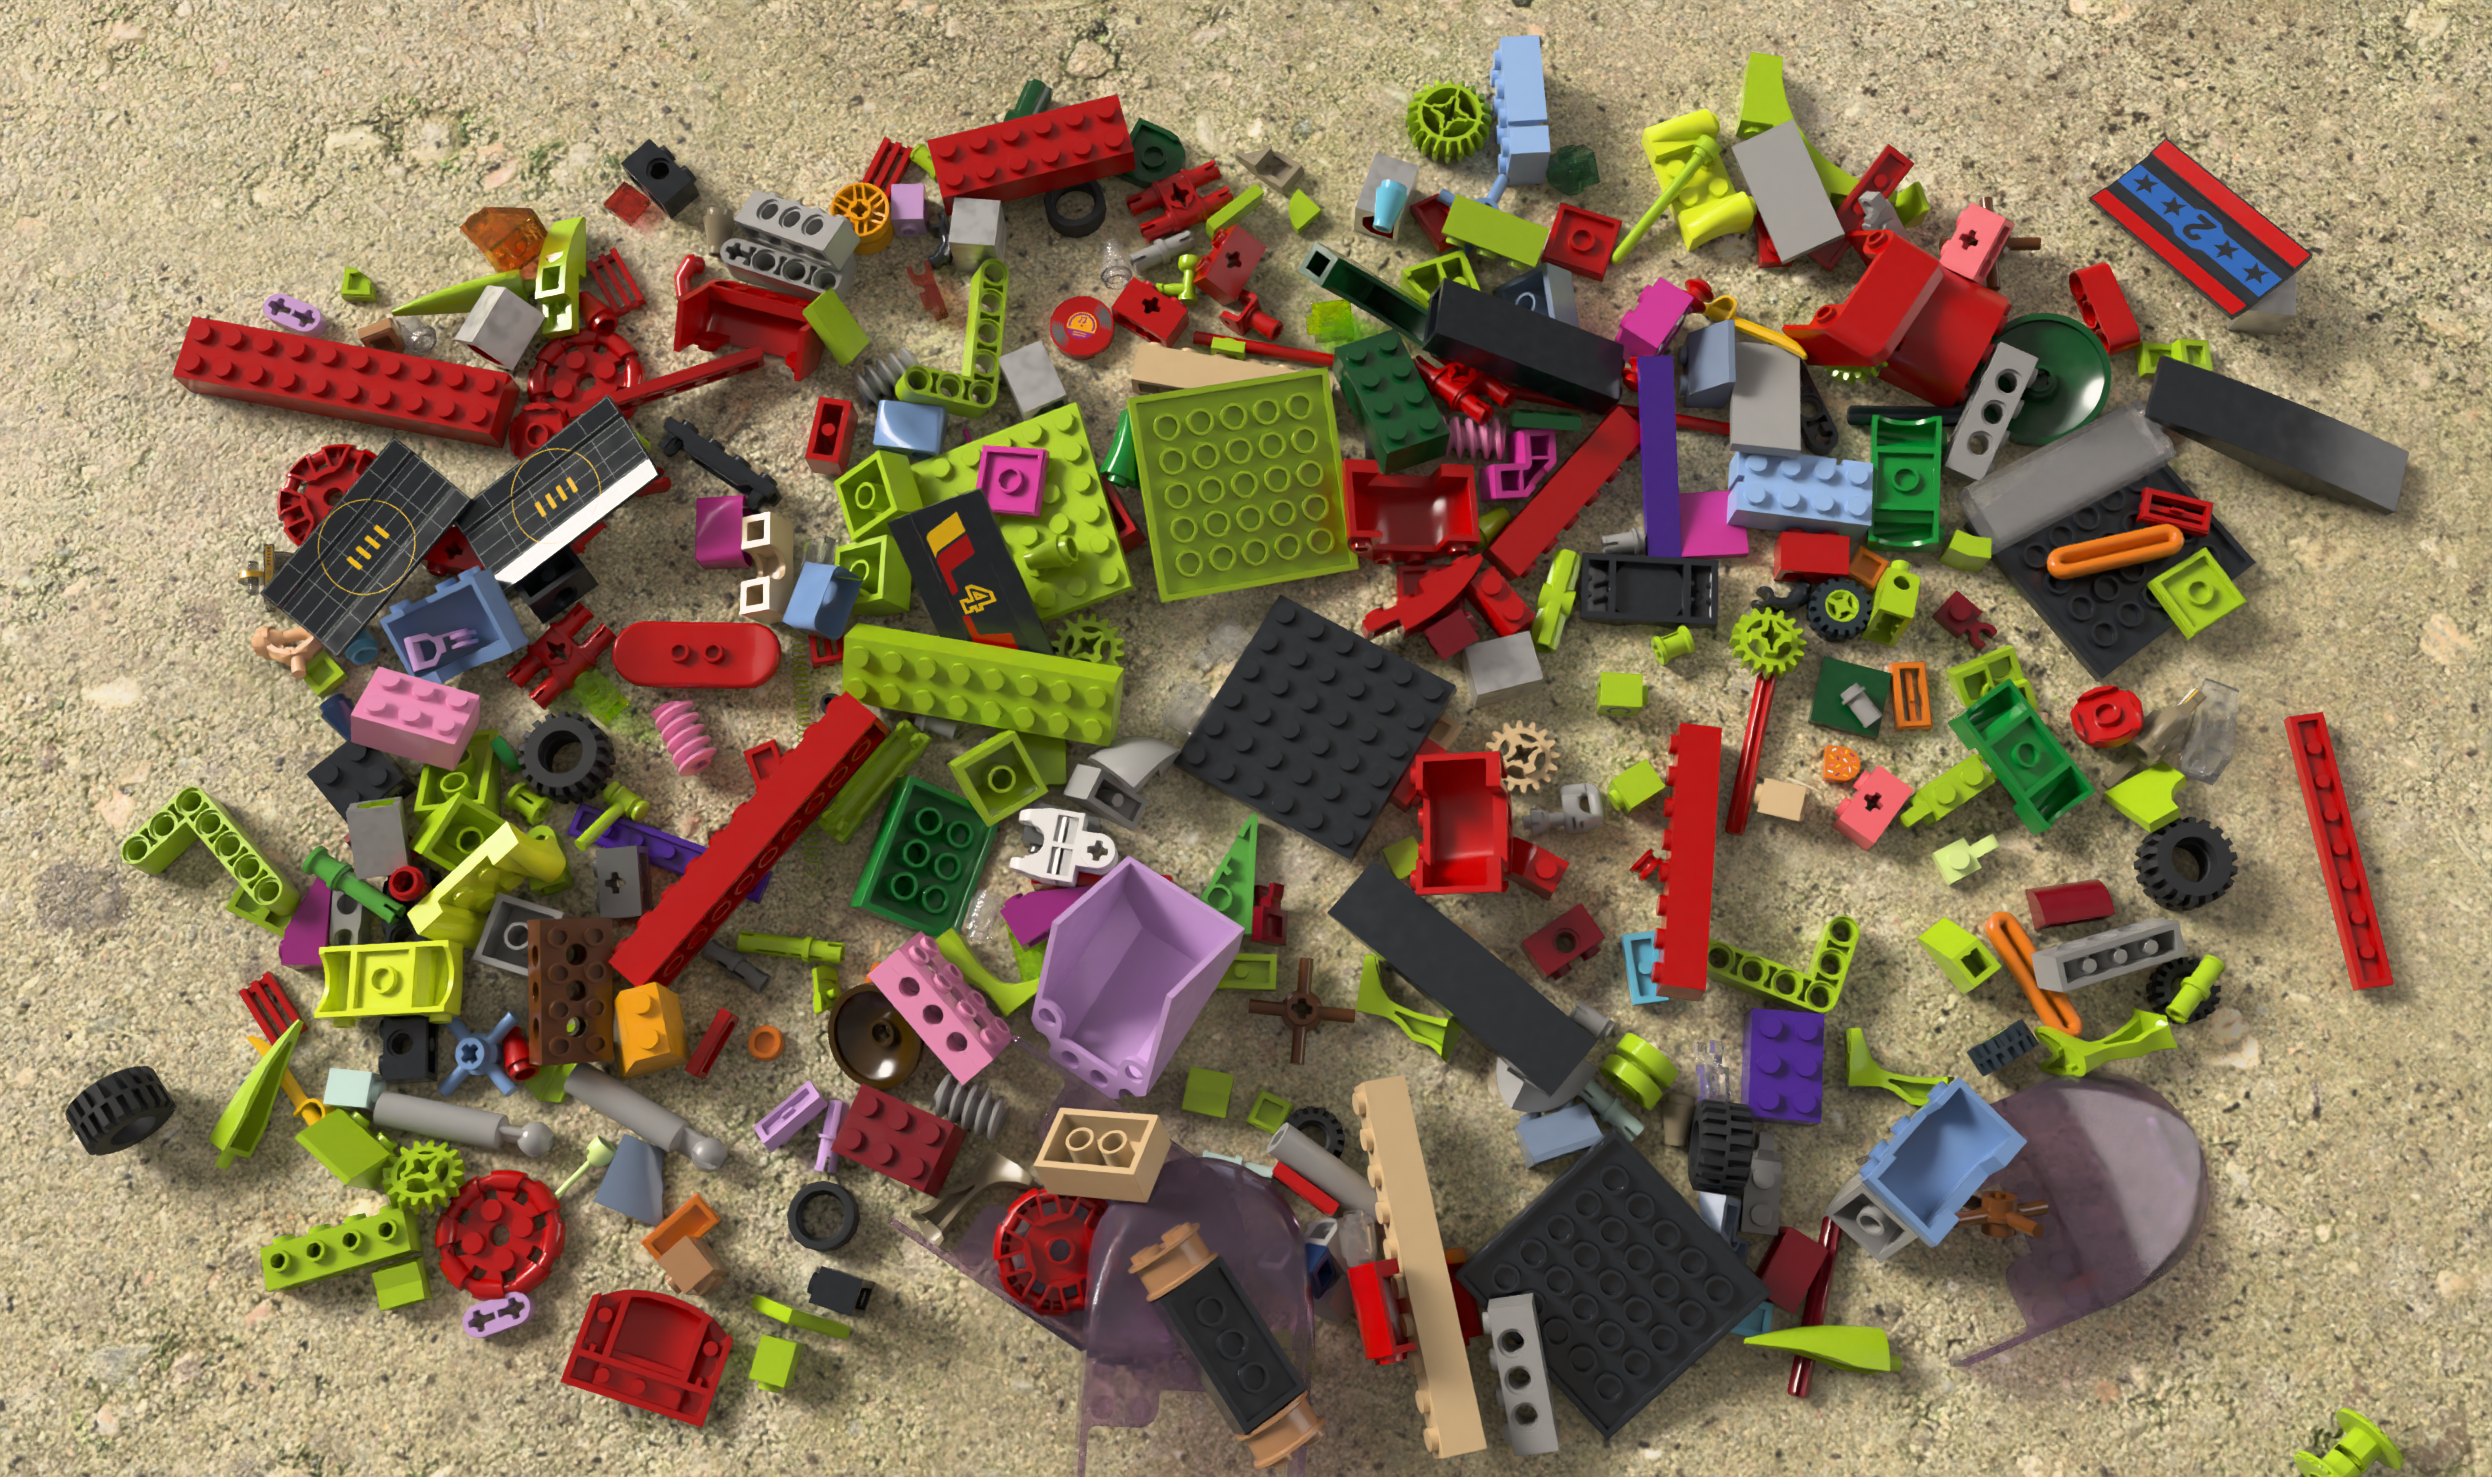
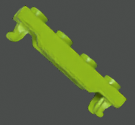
[816,718,932,846]

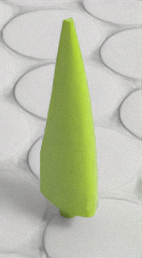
[392,269,536,316]
[208,1019,304,1170]
[1743,1325,1902,1375]

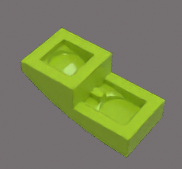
[2135,339,2213,379]
[225,884,300,938]

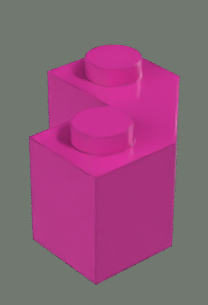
[1479,429,1557,502]

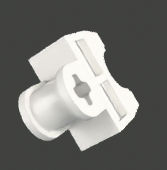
[1009,808,1119,888]

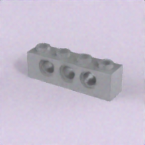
[734,190,861,271]
[1941,342,2039,485]
[2031,918,2186,993]
[1482,1293,1560,1457]

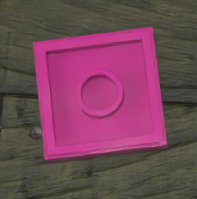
[976,445,1050,518]
[1679,491,1749,559]

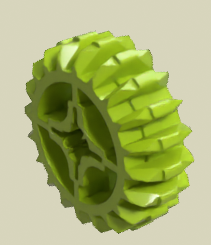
[1405,77,1492,164]

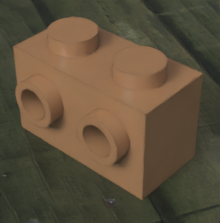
[657,1235,730,1296]

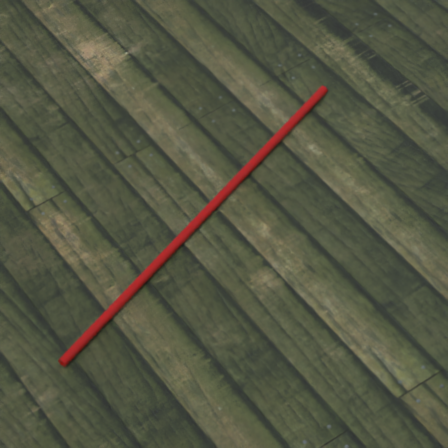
[1193,331,1730,436]

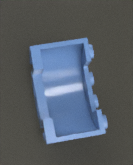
[379,565,529,684]
[1858,1077,2027,1248]

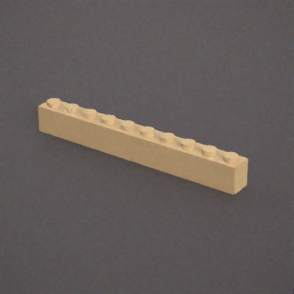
[1352,1074,1487,1459]

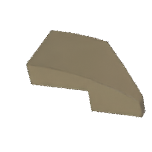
[1235,144,1304,195]

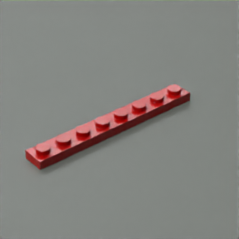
[2284,712,2394,991]

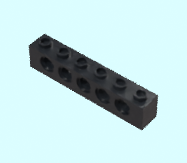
[378,867,442,1085]

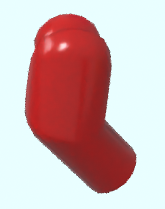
[674,254,705,300]

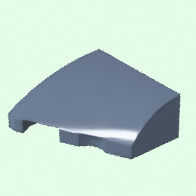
[593,1133,666,1227]
[1699,1191,1750,1263]

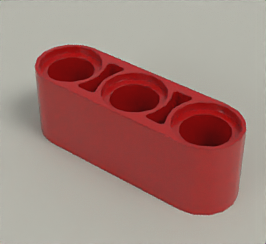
[2069,262,2141,357]

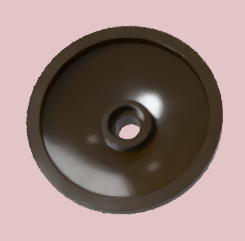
[828,983,924,1089]

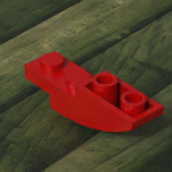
[1361,553,1483,641]

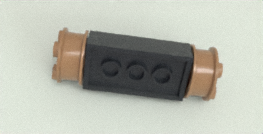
[1128,1221,1326,1470]

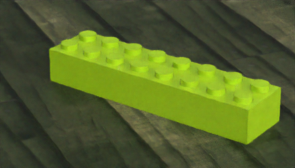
[841,623,1124,747]

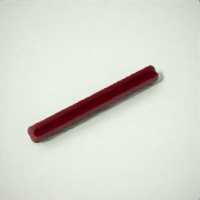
[1787,1216,1843,1399]

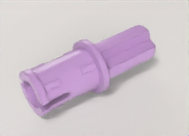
[814,1100,850,1173]

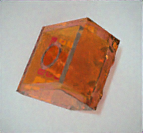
[459,207,548,273]

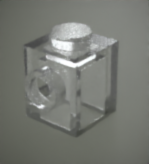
[1161,680,1213,738]

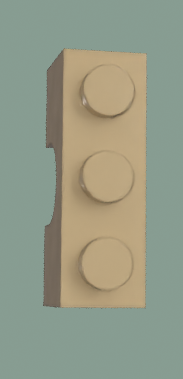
[740,512,794,625]

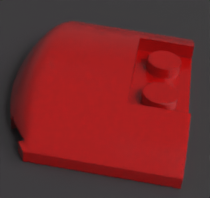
[560,1289,734,1427]

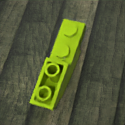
[535,216,586,339]

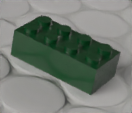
[1332,329,1450,476]

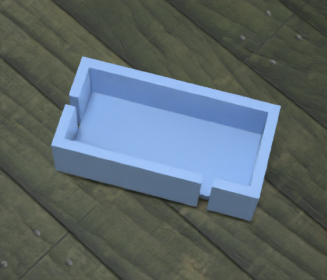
[1490,35,1551,186]
[1727,452,1873,541]

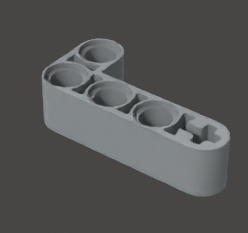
[720,238,858,302]

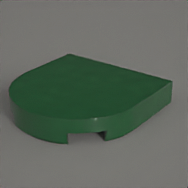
[1114,118,1186,189]

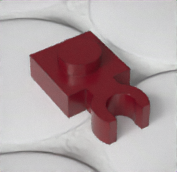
[1932,590,1997,651]

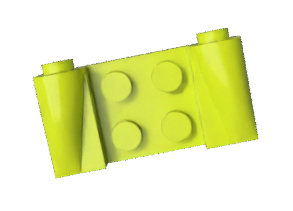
[1641,108,1757,252]
[407,822,566,950]
[314,940,464,1029]

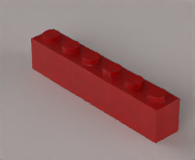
[1481,405,1641,582]

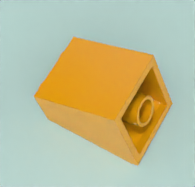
[613,982,691,1081]

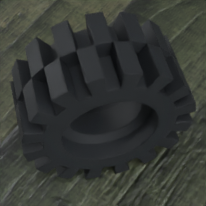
[2146,957,2221,1025]
[1284,1106,1345,1159]

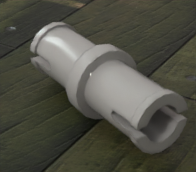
[1128,230,1196,274]

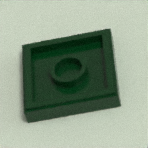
[1509,408,1582,431]
[1808,656,1892,740]

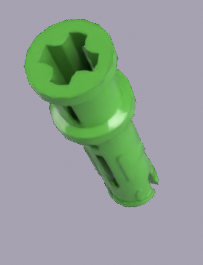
[302,846,406,925]

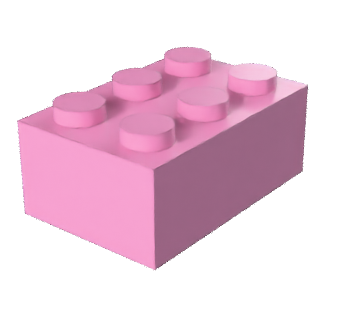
[350,666,480,771]

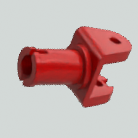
[1219,289,1284,341]

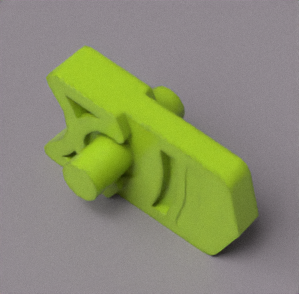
[812,963,842,1015]

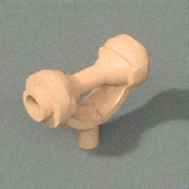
[251,626,325,679]

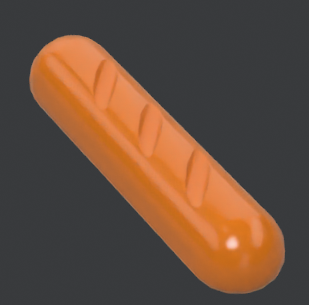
[2046,524,2184,580]
[1985,911,2083,1038]

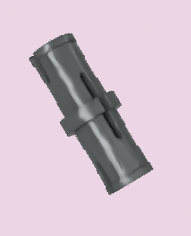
[700,938,771,995]

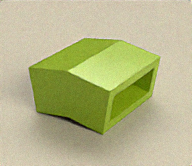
[1938,529,1992,572]
[1181,1066,1234,1118]
[372,1255,433,1311]

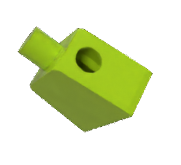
[1861,560,1921,648]

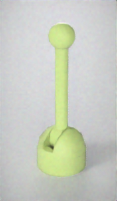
[554,1135,616,1199]

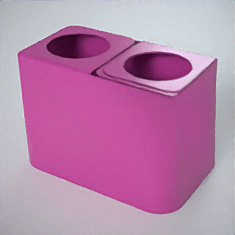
[695,495,753,570]

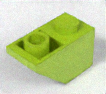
[1916,917,2002,994]

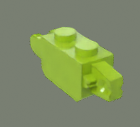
[1897,753,1998,830]

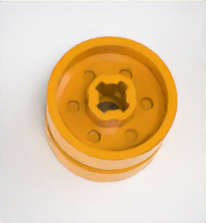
[830,182,895,255]

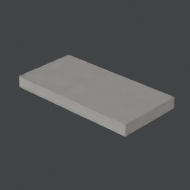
[1731,119,1845,265]
[1730,341,1801,458]

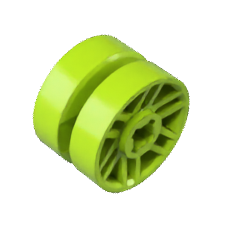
[1599,1033,1679,1110]

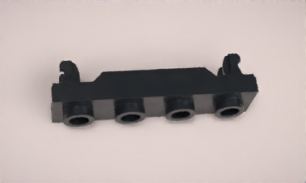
[659,416,782,515]

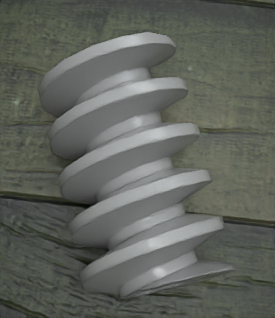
[852,347,921,411]
[930,1072,1011,1142]

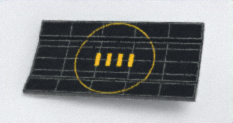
[455,395,661,595]
[259,437,473,658]

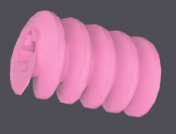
[1441,415,1506,460]
[651,700,717,777]

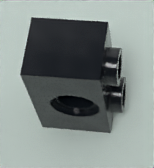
[621,139,700,220]
[515,546,599,625]
[807,1266,875,1318]

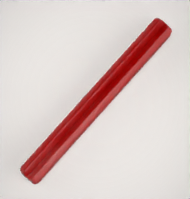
[1725,672,1777,836]

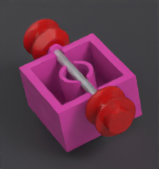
[1614,277,1714,392]

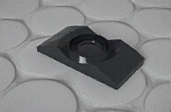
[1580,552,1719,630]

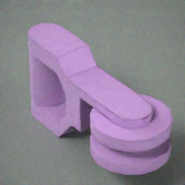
[404,628,479,672]

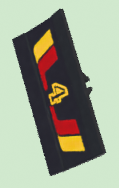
[887,487,1057,656]

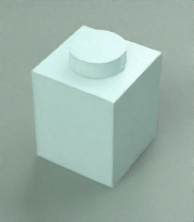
[323,1068,387,1111]

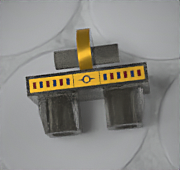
[238,544,294,612]

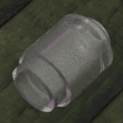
[962,890,1004,945]
[1337,1209,1378,1267]

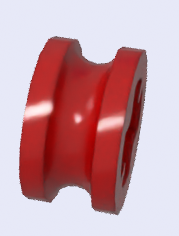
[1629,848,1663,882]

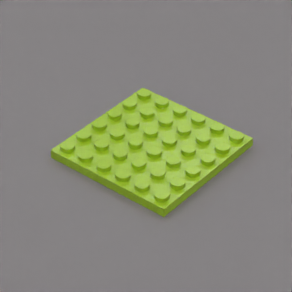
[1126,367,1359,603]
[910,402,1135,636]

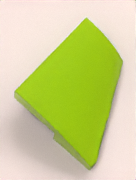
[1945,645,2039,710]

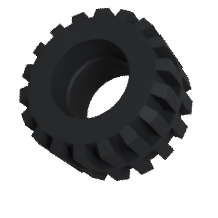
[518,711,616,804]
[2134,817,2238,912]
[65,1066,176,1156]
[1688,1099,1754,1196]

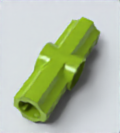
[1530,549,1582,654]

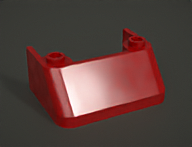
[1781,229,1945,367]
[673,279,826,382]

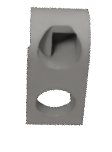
[330,890,372,946]

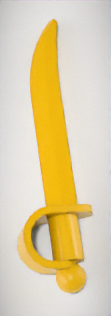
[1701,295,1808,360]
[247,1036,335,1126]

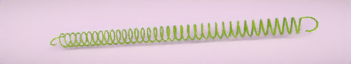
[790,628,820,876]

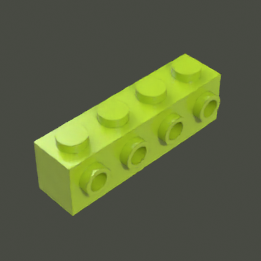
[260,1203,424,1293]

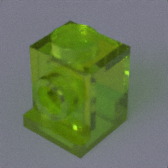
[1305,299,1354,344]
[571,669,630,727]

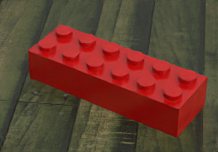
[927,94,1136,216]

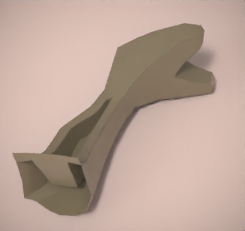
[910,1149,1042,1246]

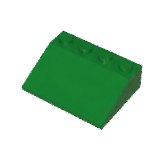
[848,775,1001,939]

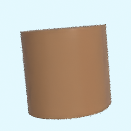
[358,317,405,353]

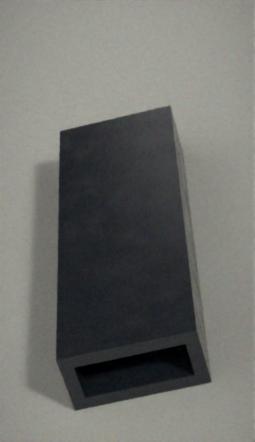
[1422,278,1625,416]

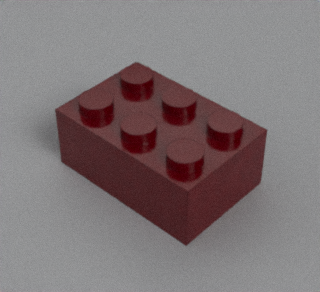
[830,1083,968,1198]

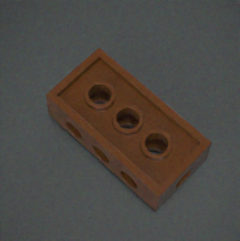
[527,917,614,1066]

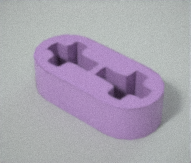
[263,293,327,338]
[463,1292,536,1338]

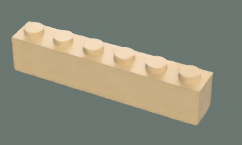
[1131,342,1334,396]

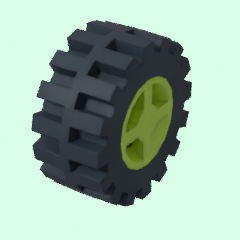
[1806,577,1873,643]
[1967,1019,2039,1076]

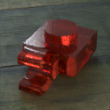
[907,260,949,321]

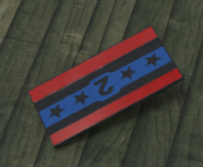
[2089,138,2313,320]

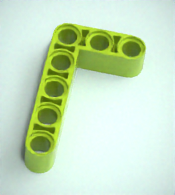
[895,258,1009,419]
[121,786,300,916]
[1707,915,1860,1014]

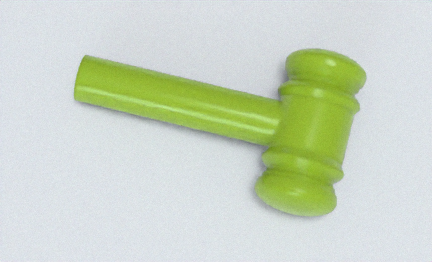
[575,781,650,851]

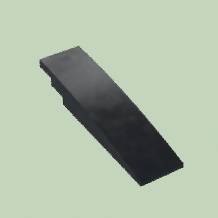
[2144,355,2409,516]
[1327,860,1598,1098]

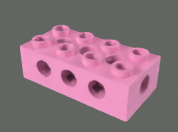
[868,931,1013,1086]

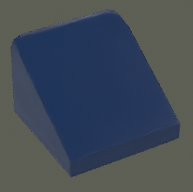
[1305,1243,1337,1299]

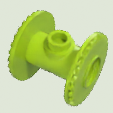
[2294,1408,2404,1477]

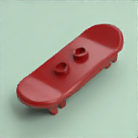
[612,621,782,689]

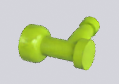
[1156,254,1202,306]

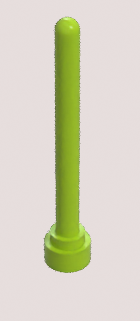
[1610,135,1722,265]

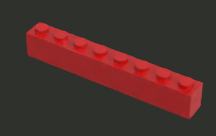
[1651,722,1722,1002]

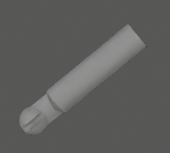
[564,1063,727,1173]
[373,1091,554,1157]
[1267,1122,1385,1232]

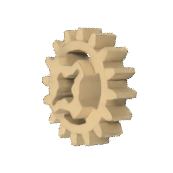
[1484,720,1559,797]

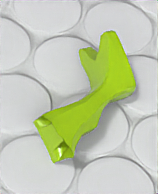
[935,928,1040,1018]
[1356,954,1460,1063]
[2034,1008,2178,1077]
[1844,1027,1954,1106]

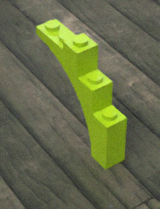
[1735,52,1898,211]

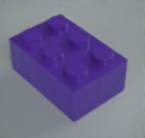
[1741,1008,1824,1127]

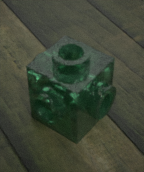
[1546,144,1600,196]

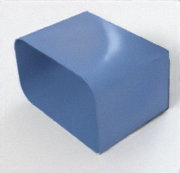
[873,400,949,461]
[782,562,863,640]

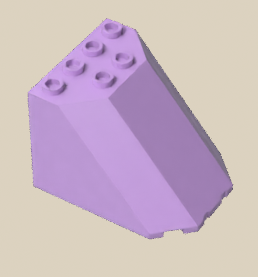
[1031,856,1245,1100]

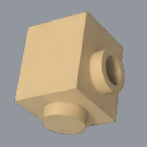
[1754,778,1811,822]

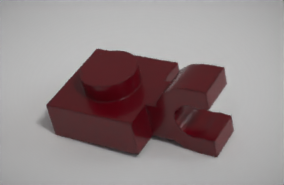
[1251,883,1288,947]

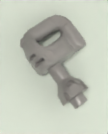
[1522,783,1605,836]

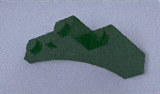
[1297,241,1443,360]

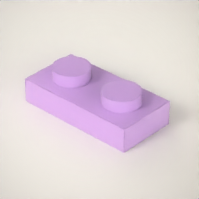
[753,1080,828,1152]

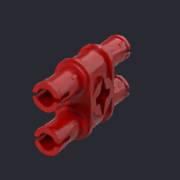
[1125,159,1234,244]
[1412,353,1517,426]
[505,602,617,710]

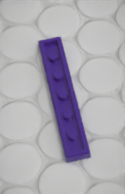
[1637,355,1682,558]
[567,802,773,904]

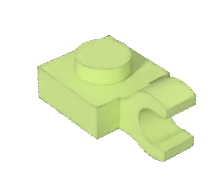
[1930,834,2000,886]

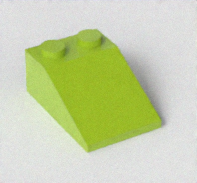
[414,728,501,825]

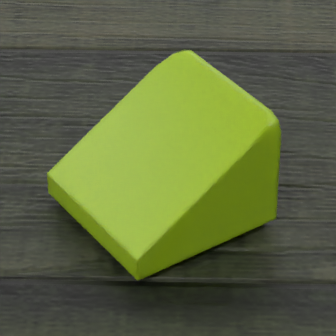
[1894,181,1930,229]

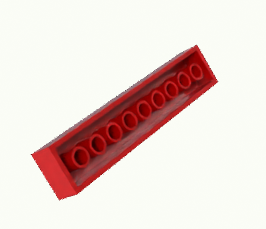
[172,316,520,449]
[608,691,891,988]

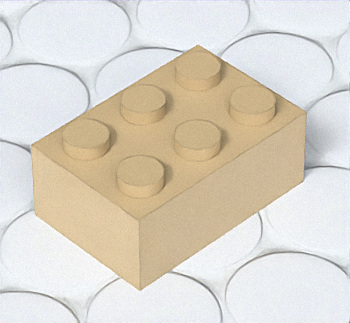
[1034,1108,1171,1203]

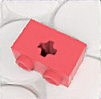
[1940,203,2015,285]
[1832,765,1914,851]

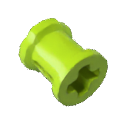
[1651,625,1695,666]
[504,781,552,826]

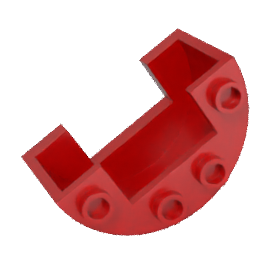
[1877,267,2012,407]
[1341,459,1480,566]
[1410,751,1513,896]
[1347,1247,1483,1366]

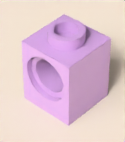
[891,183,929,237]

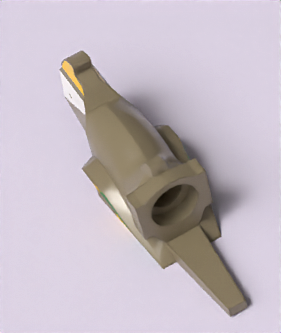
[2102,688,2207,790]

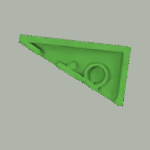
[1200,814,1258,937]

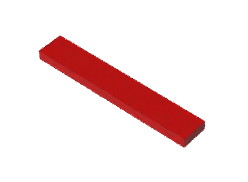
[566,345,764,422]

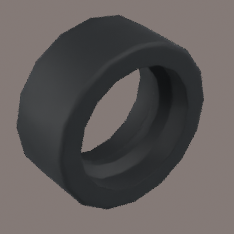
[1044,180,1107,238]
[787,1181,860,1252]

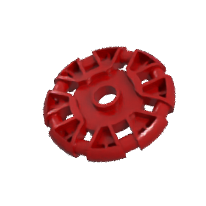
[527,327,646,423]
[277,444,378,547]
[435,1169,566,1301]
[993,1187,1125,1317]

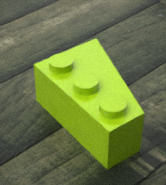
[1441,194,1550,272]
[1400,249,1480,308]

